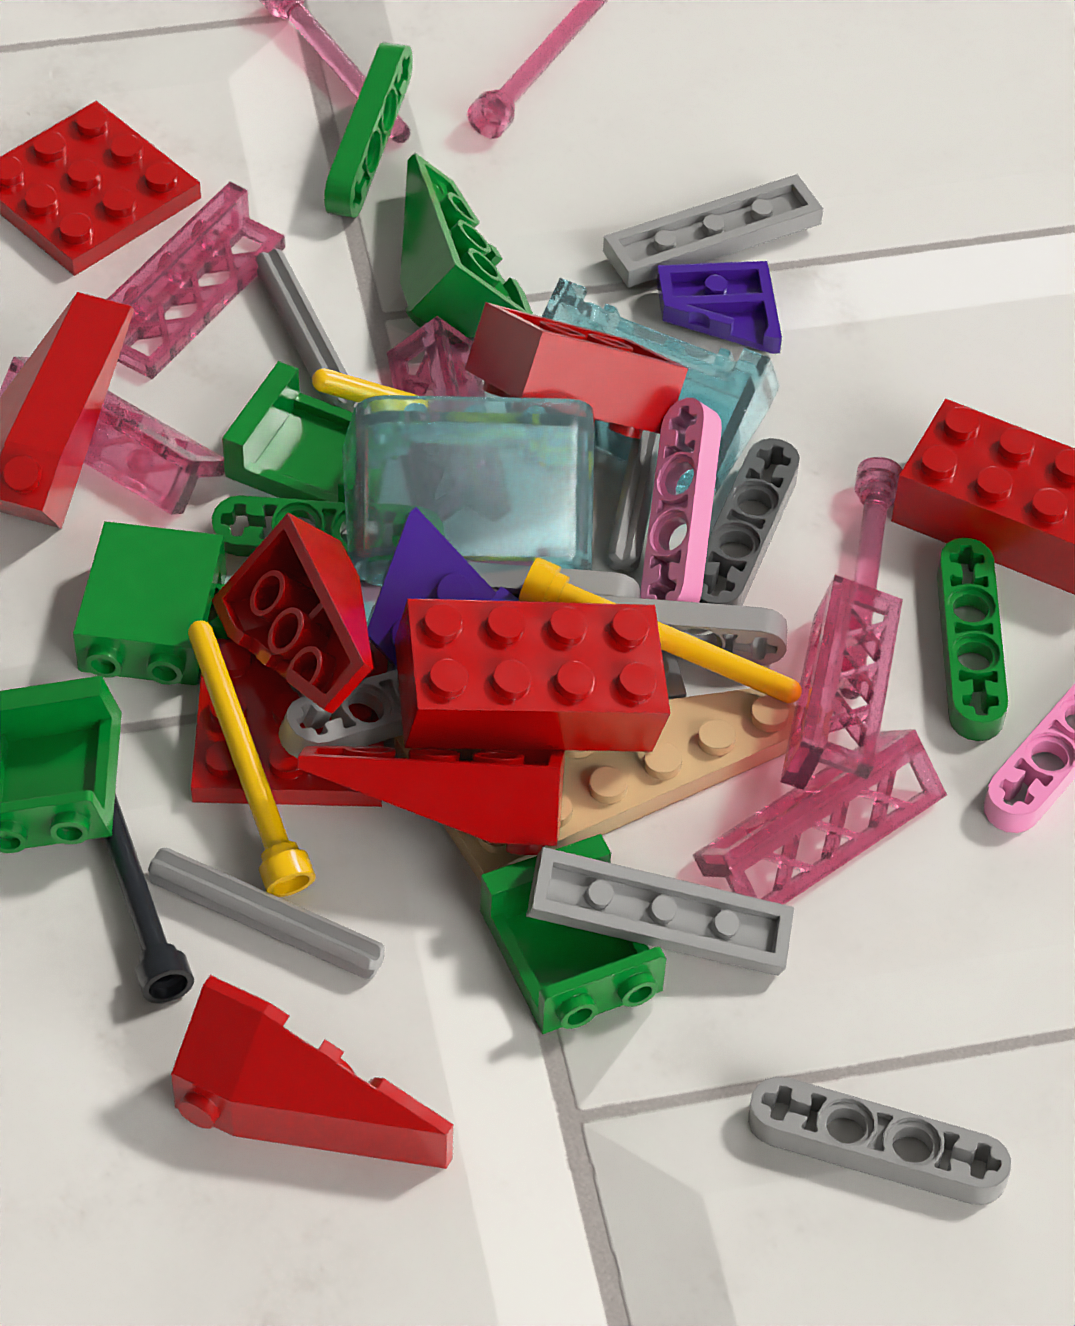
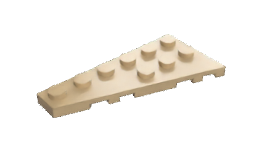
[394,688,812,883]

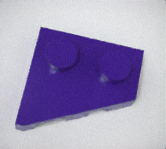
[656,261,782,354]
[367,507,497,669]

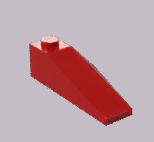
[0,292,135,529]
[212,513,373,714]
[298,746,565,855]
[171,975,453,1169]

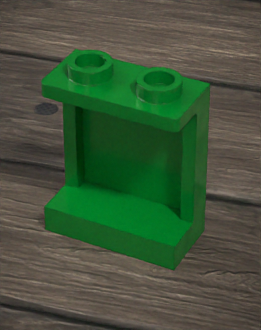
[222,361,408,525]
[73,521,227,685]
[0,675,122,853]
[480,834,667,1034]

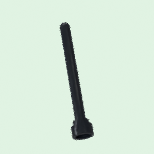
[104,793,194,1003]

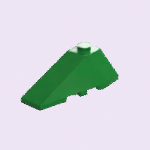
[400,152,533,341]

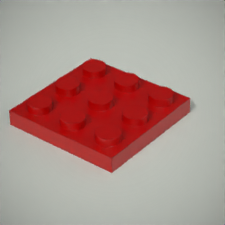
[0,100,201,276]
[191,639,389,807]

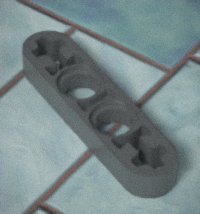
[699,438,800,606]

